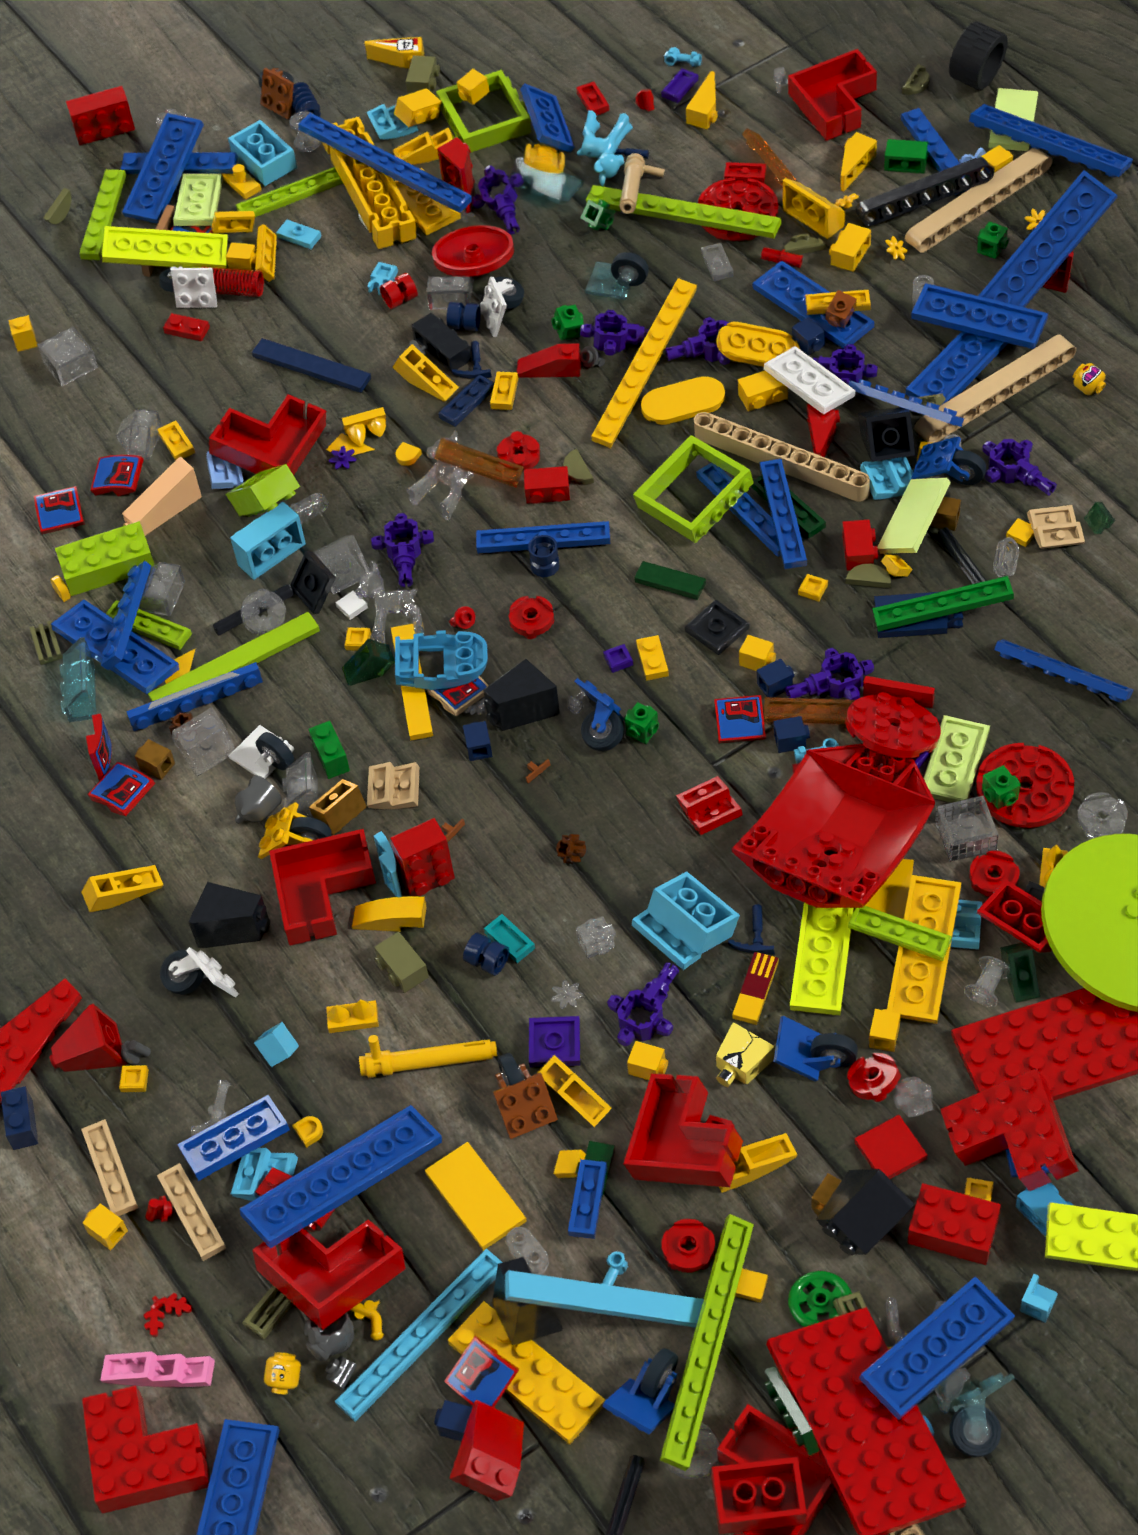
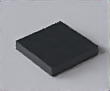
[290,551,336,614]
[685,600,750,656]

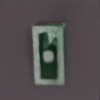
[342,639,395,686]
[1000,942,1040,1003]

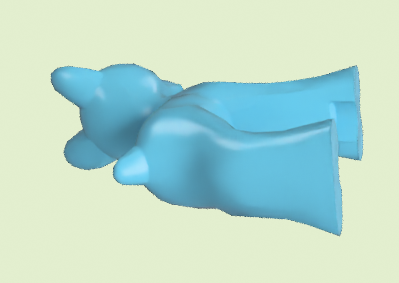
[577,110,633,187]

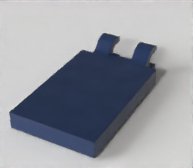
[874,592,963,638]

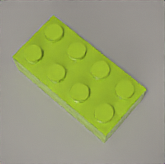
[226,464,300,517]
[55,521,156,596]

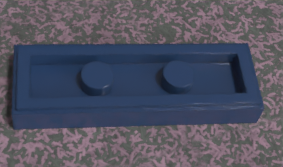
[438,374,494,427]

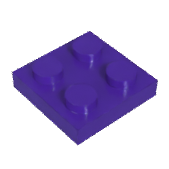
[529,1016,580,1068]

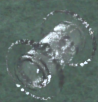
[289,111,321,152]
[964,956,1012,1007]

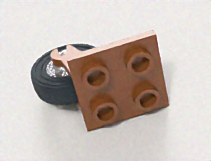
[259,68,294,120]
[493,1053,558,1139]

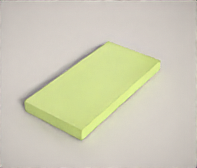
[988,88,1038,151]
[174,174,223,226]
[877,478,951,554]
[923,715,990,806]

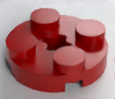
[496,431,540,472]
[509,596,555,639]
[969,851,1020,897]
[847,1053,901,1102]
[662,1219,715,1273]

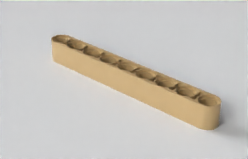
[905,148,1052,253]
[914,334,1076,443]
[694,412,870,502]

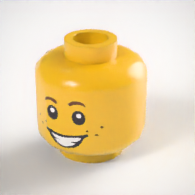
[264,1352,301,1394]

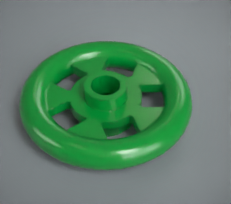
[788,1271,853,1327]

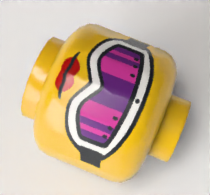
[1072,363,1106,396]

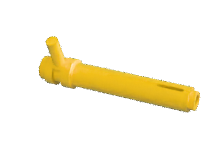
[359,1035,497,1078]

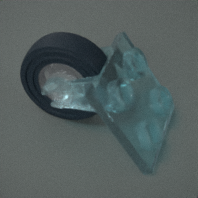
[585,252,649,300]
[949,1372,1015,1457]

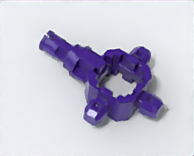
[472,165,525,235]
[580,310,650,356]
[664,317,731,365]
[813,344,878,385]
[982,439,1057,496]
[371,513,434,587]
[785,648,874,703]
[607,962,679,1046]

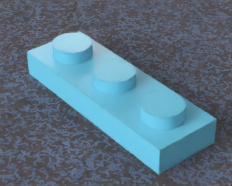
[632,909,701,970]

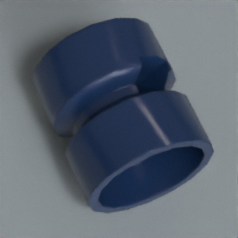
[447,302,481,331]
[528,535,560,577]
[463,932,509,976]

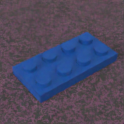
[520,83,575,153]
[177,1095,290,1181]

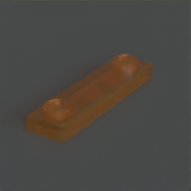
[742,128,798,186]
[434,438,524,488]
[764,697,855,724]

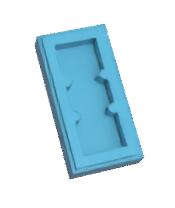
[276,220,322,249]

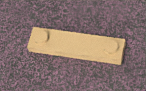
[81,1119,138,1217]
[157,1163,227,1261]

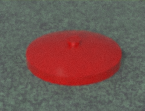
[432,225,514,277]

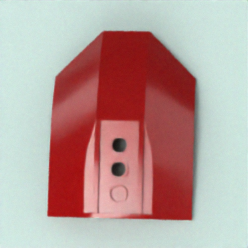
[732,744,935,908]

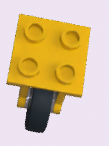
[258,802,332,859]

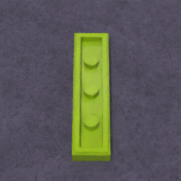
[106,600,192,650]
[848,906,952,961]

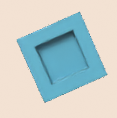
[254,1022,299,1067]
[1020,1274,1057,1323]

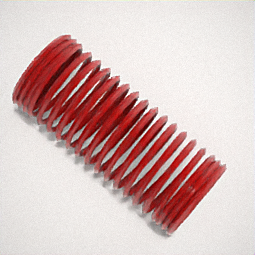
[201,267,264,297]

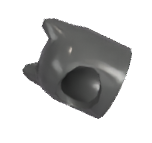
[235,775,282,824]

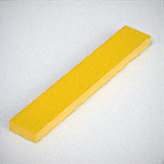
[391,624,433,741]

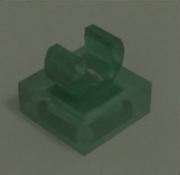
[1084,502,1116,534]

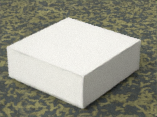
[336,591,368,620]

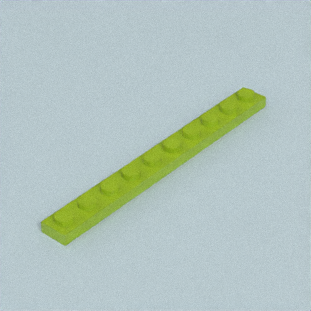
[586,185,781,239]
[660,1214,754,1471]

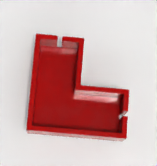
[788,49,877,141]
[209,394,326,476]
[269,829,376,946]
[940,1068,1079,1191]
[623,1074,743,1188]
[252,1219,406,1330]
[82,1385,210,1514]
[717,1404,835,1535]

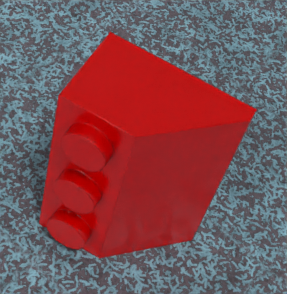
[437,137,475,215]
[977,880,1052,953]

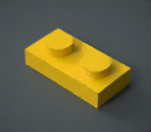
[212,211,255,233]
[490,372,518,410]
[157,421,195,461]
[636,635,669,681]

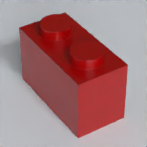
[524,466,570,504]
[842,519,878,571]

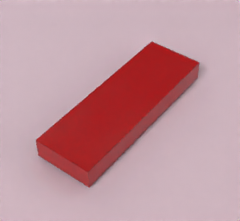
[863,676,935,708]

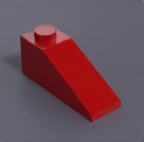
[517,344,581,378]
[807,404,840,457]

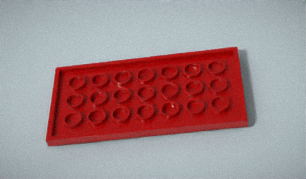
[951,988,1138,1101]
[766,1307,966,1535]

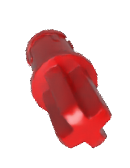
[761,247,803,269]

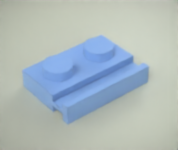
[206,451,243,489]

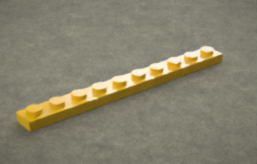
[591,278,697,448]

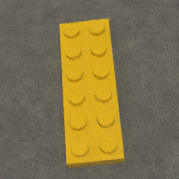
[887,875,961,1024]
[448,1301,606,1444]

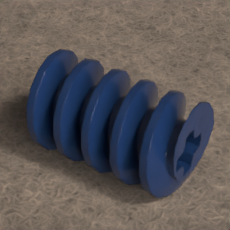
[292,82,321,121]

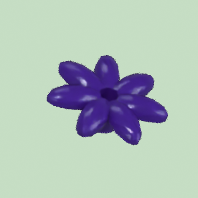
[328,446,356,469]

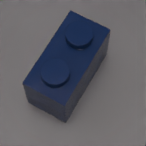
[0,1086,38,1150]

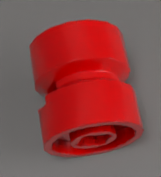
[379,272,418,310]

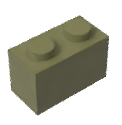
[405,55,440,94]
[374,931,429,993]

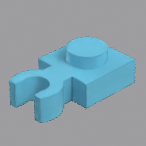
[368,262,398,295]

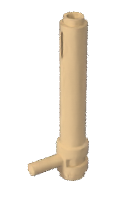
[619,153,665,214]

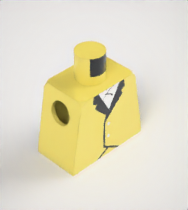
[716,1022,774,1087]

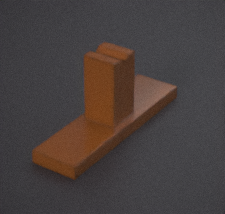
[526,759,550,783]
[442,819,465,842]

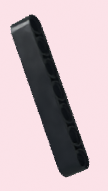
[856,157,994,226]

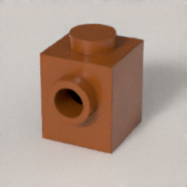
[825,290,857,328]

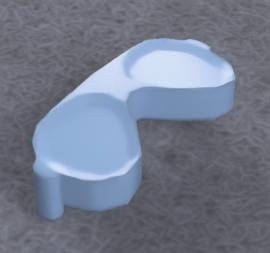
[959,148,986,163]

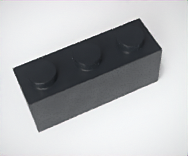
[411,313,471,373]

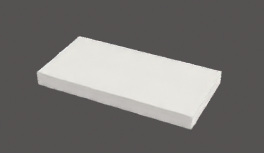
[764,346,855,414]

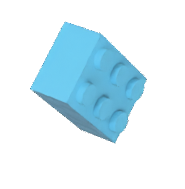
[228,120,297,186]
[230,501,306,580]
[647,872,740,955]

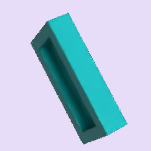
[484,914,535,963]

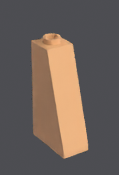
[122,457,202,536]

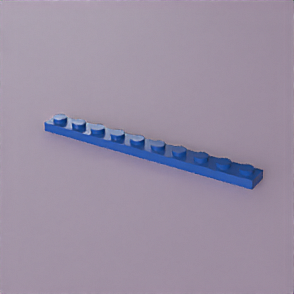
[298,113,472,213]

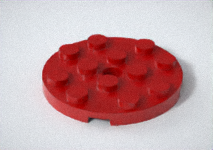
[698,178,778,241]
[845,692,941,758]
[976,743,1074,828]

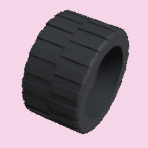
[949,21,1008,90]

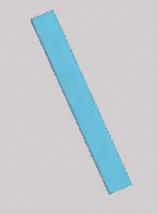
[335,1248,503,1422]
[505,1270,704,1327]

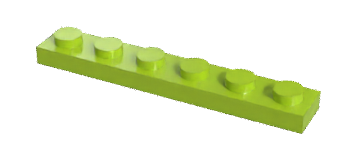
[79,170,126,260]

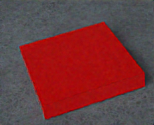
[855,1115,928,1179]

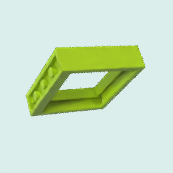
[436,70,532,152]
[633,435,754,543]

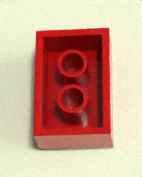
[66,86,135,146]
[390,818,455,897]
[908,1183,1001,1265]
[711,1457,807,1534]

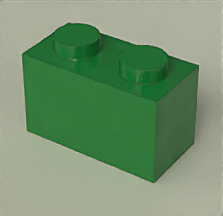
[884,139,928,174]
[308,721,350,779]

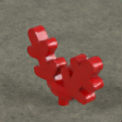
[143,1293,192,1337]

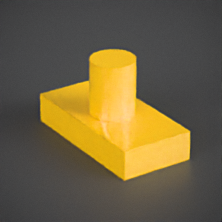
[222,164,261,200]

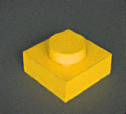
[881,555,913,577]

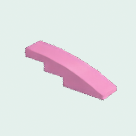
[100,1352,215,1387]

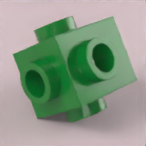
[580,199,616,231]
[977,222,1009,259]
[552,304,584,341]
[624,702,659,744]
[982,765,1021,809]

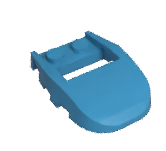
[395,630,488,690]

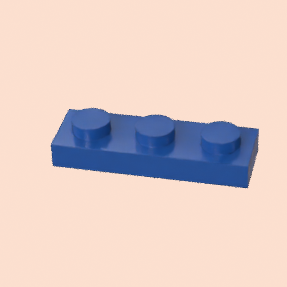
[568,1159,607,1239]

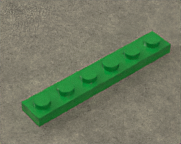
[872,576,1014,632]

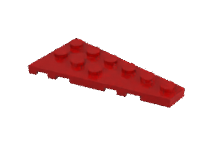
[0,978,82,1106]

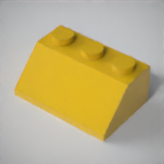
[783,178,845,239]

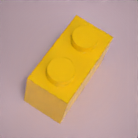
[394,88,442,127]
[829,223,871,272]
[738,371,788,412]

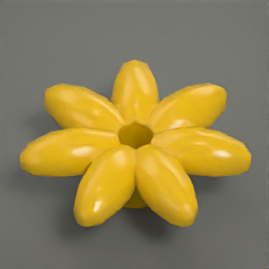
[834,193,859,209]
[1025,209,1045,230]
[885,236,908,260]

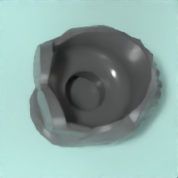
[304,1313,354,1361]

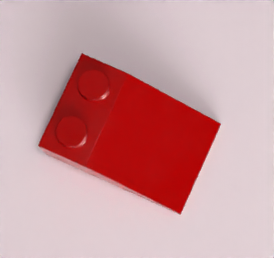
[449,1400,524,1501]

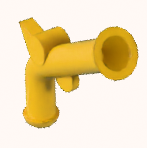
[351,1300,384,1341]

